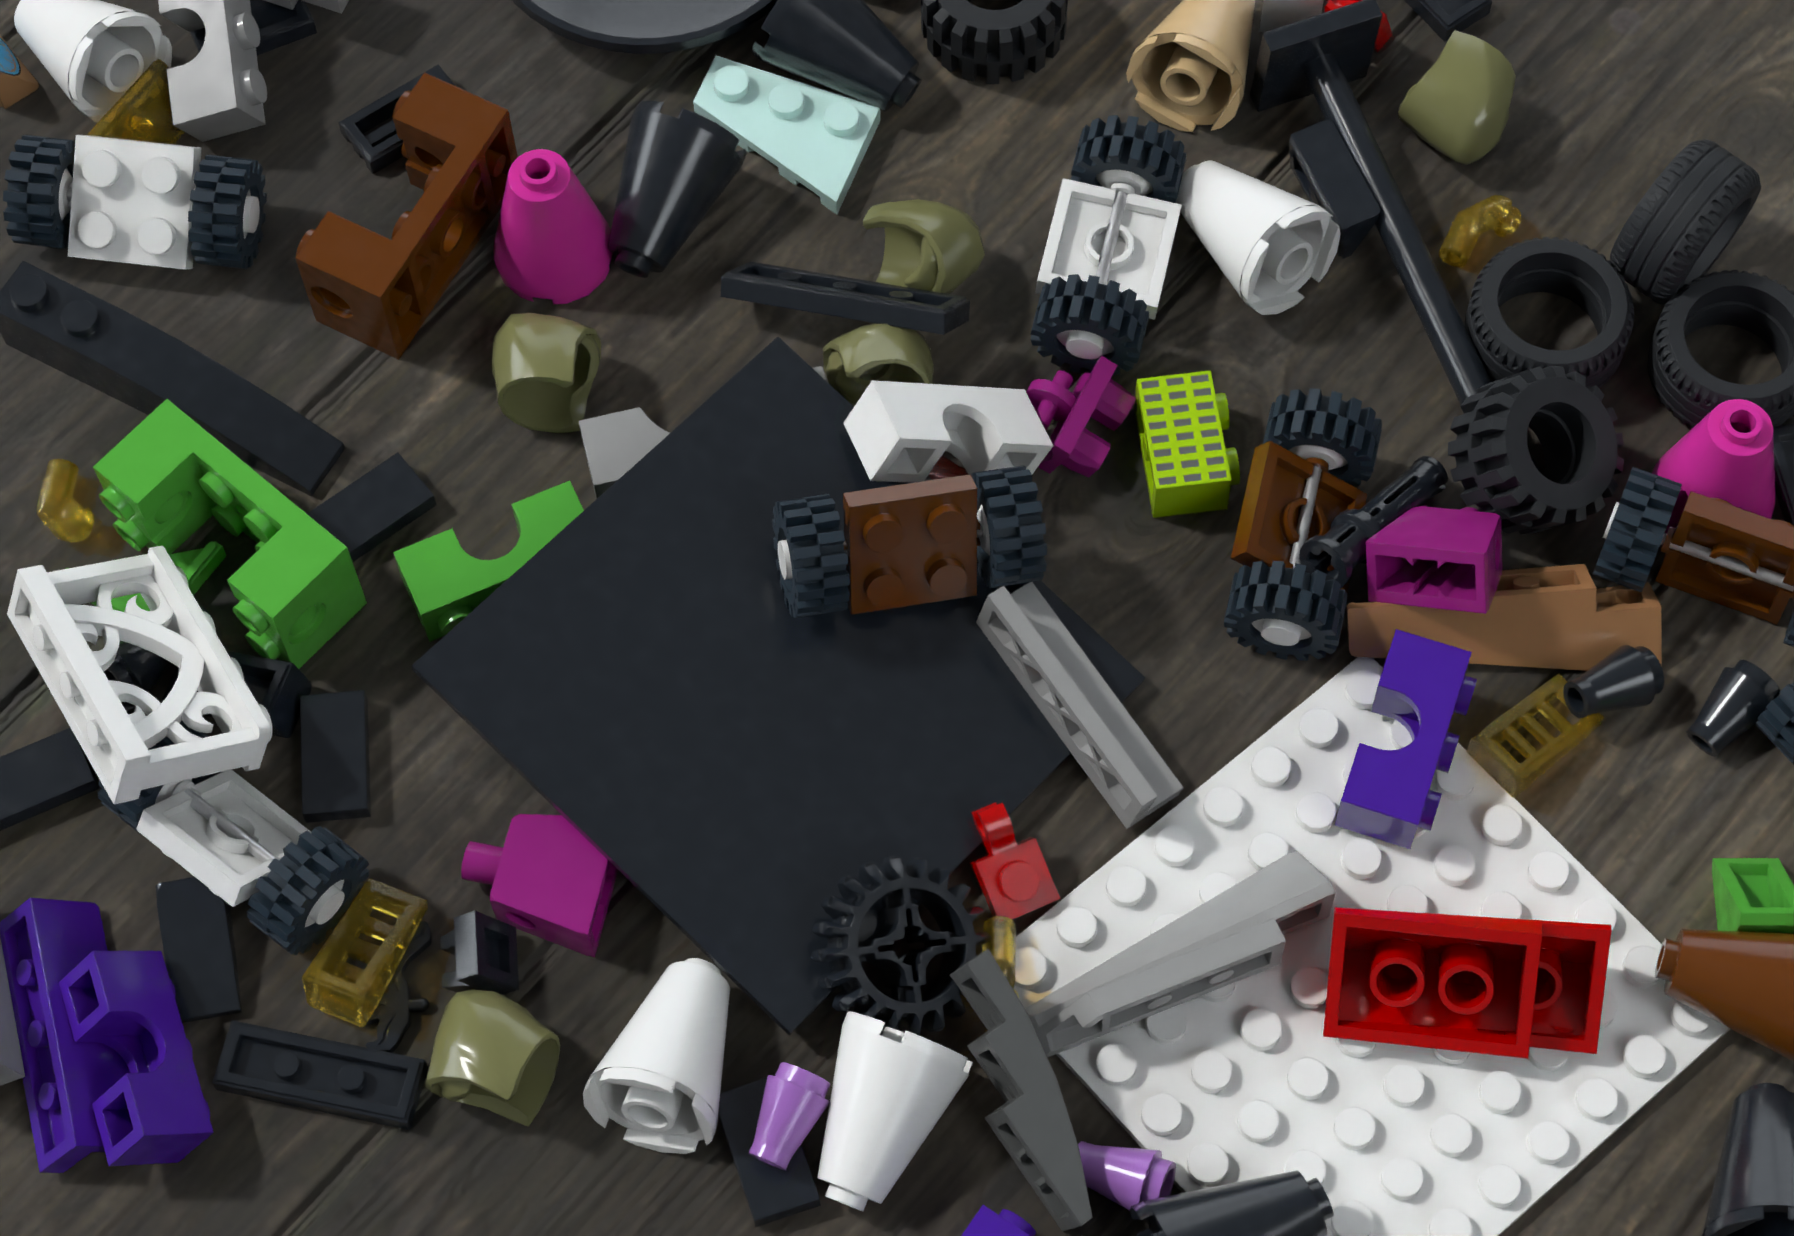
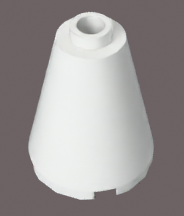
[14,0,172,125]
[1175,160,1341,315]
[583,958,730,1154]
[817,1011,973,1212]

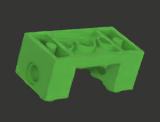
[93,399,367,669]

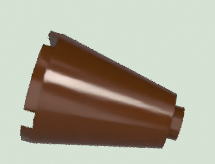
[1655,929,1794,1062]

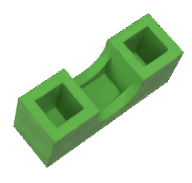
[393,480,584,642]

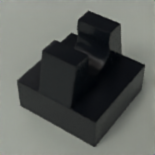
[440,911,519,995]

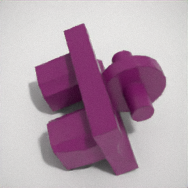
[1026,356,1136,478]

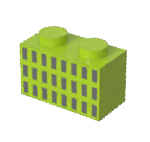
[1134,370,1240,518]

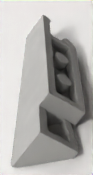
[1025,852,1336,1058]

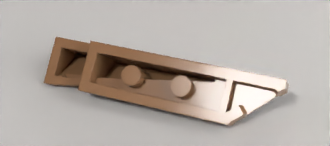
[1346,564,1662,671]

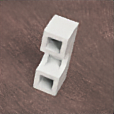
[843,380,1053,483]

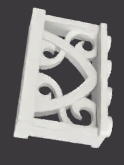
[7,546,272,804]

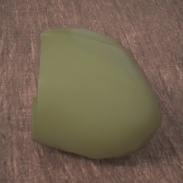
[1398,30,1516,165]
[863,199,985,294]
[492,312,601,433]
[823,323,934,406]
[425,990,560,1127]

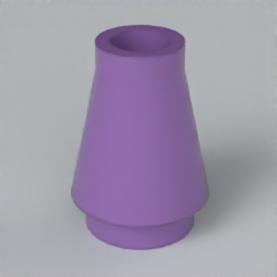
[748,1062,831,1170]
[1078,1141,1176,1211]

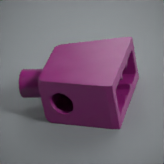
[1366,506,1502,614]
[461,814,618,957]

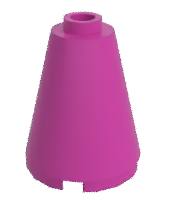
[494,149,613,304]
[1652,399,1775,533]

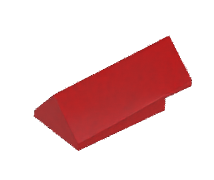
[1323,907,1612,1059]

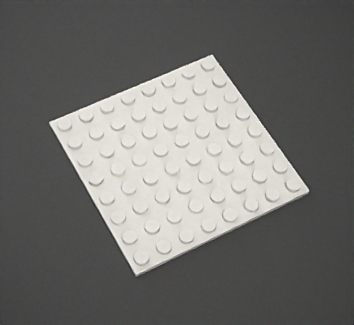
[993,657,1730,1236]

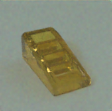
[1467,674,1605,798]
[302,878,428,1027]

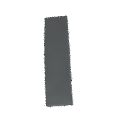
[950,949,1093,1232]

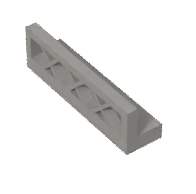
[976,582,1183,829]

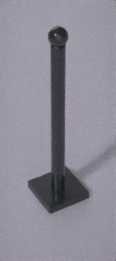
[1250,0,1540,472]

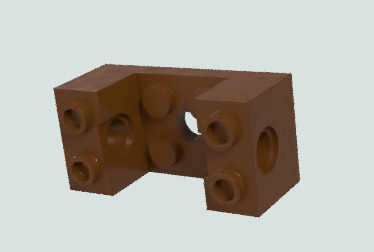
[295,72,518,360]

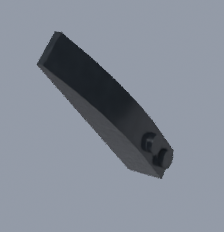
[0,261,345,497]

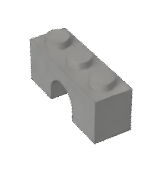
[158,0,267,142]

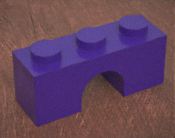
[1334,629,1477,849]
[59,951,214,1166]

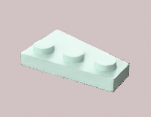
[693,56,880,214]

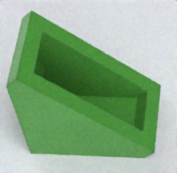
[1712,858,1794,934]

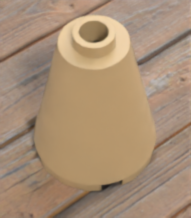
[1126,0,1255,132]

